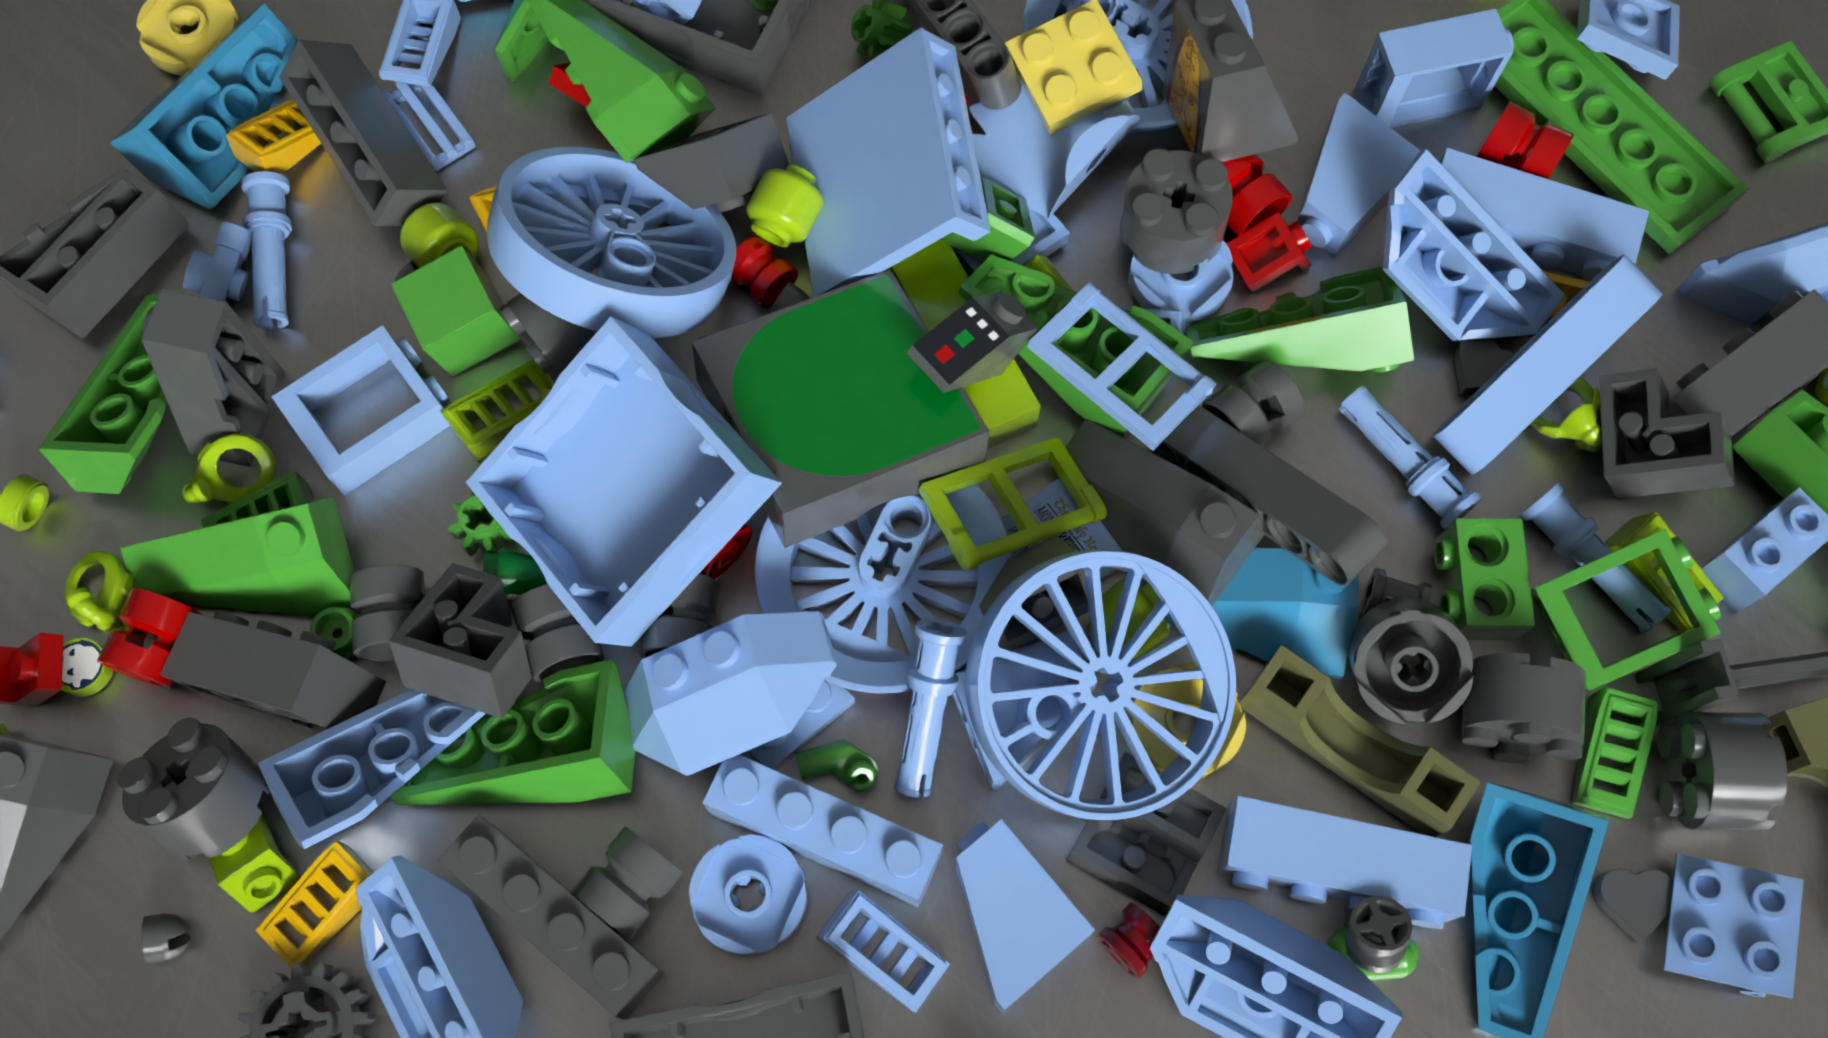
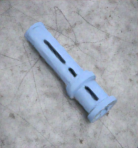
[241,171,292,329]
[1338,386,1482,529]
[1520,483,1671,634]
[894,619,967,797]

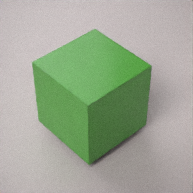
[391,245,521,377]

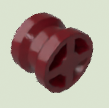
[1097,902,1160,980]

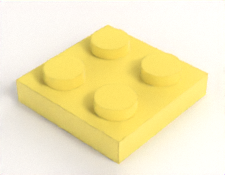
[1005,0,1142,135]

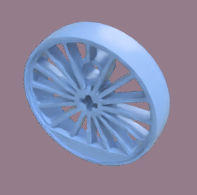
[486,147,736,338]
[965,549,1236,820]

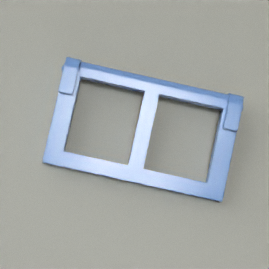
[1027,282,1216,451]

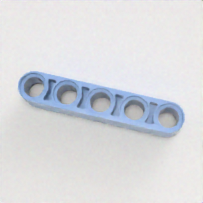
[1433,254,1663,475]

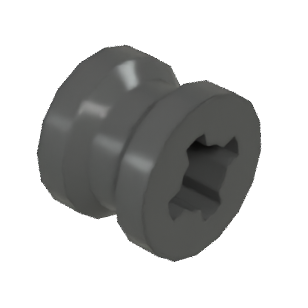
[1345,896,1413,973]

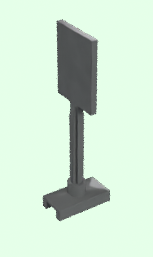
[1636,639,1828,726]

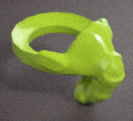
[1530,377,1603,452]
[182,433,277,504]
[64,550,134,632]

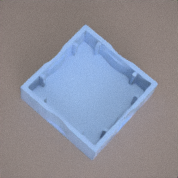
[466,317,782,647]

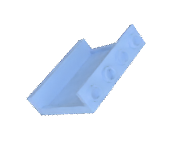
[786,27,991,297]

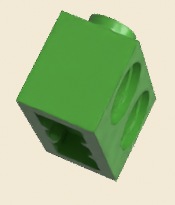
[1434,518,1535,640]

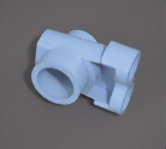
[183,222,252,303]

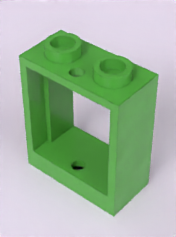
[1531,529,1721,691]

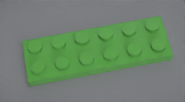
[1494,0,1749,255]

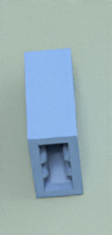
[1297,92,1420,257]
[952,630,1099,792]
[955,819,1095,1013]

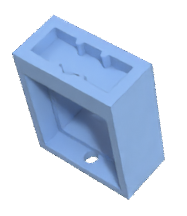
[1353,8,1514,128]
[271,325,451,496]

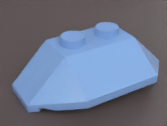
[1383,149,1565,341]
[1678,222,1828,325]
[624,611,837,776]
[356,855,523,1038]
[1150,895,1402,1038]

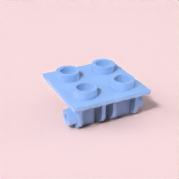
[1663,853,1804,999]

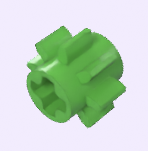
[851,0,912,59]
[448,491,516,557]

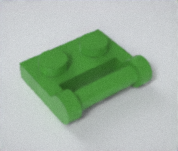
[1708,40,1828,163]

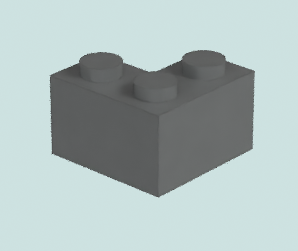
[1599,368,1735,498]
[388,563,532,719]

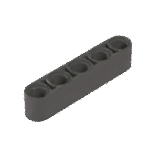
[907,0,1022,110]
[1148,405,1388,586]

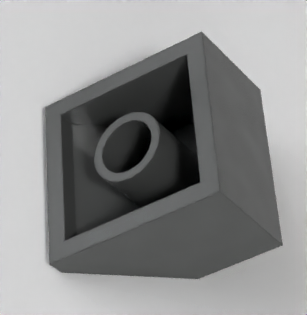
[634,112,789,213]

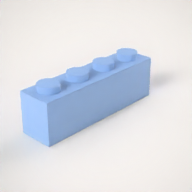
[1439,148,1649,282]
[703,754,943,908]
[1218,796,1472,929]

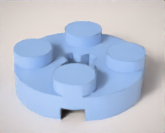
[1127,240,1234,327]
[689,834,808,956]

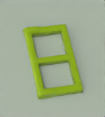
[918,437,1107,571]

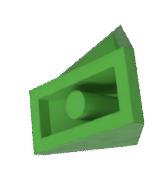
[940,176,1035,262]

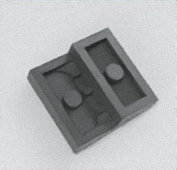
[1067,752,1227,916]

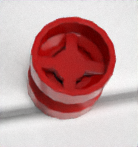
[731,235,798,309]

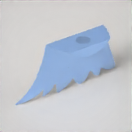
[969,3,1140,219]

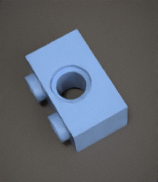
[1701,487,1828,614]

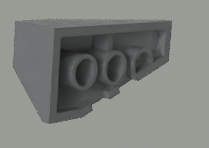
[1065,419,1265,606]
[0,732,114,941]

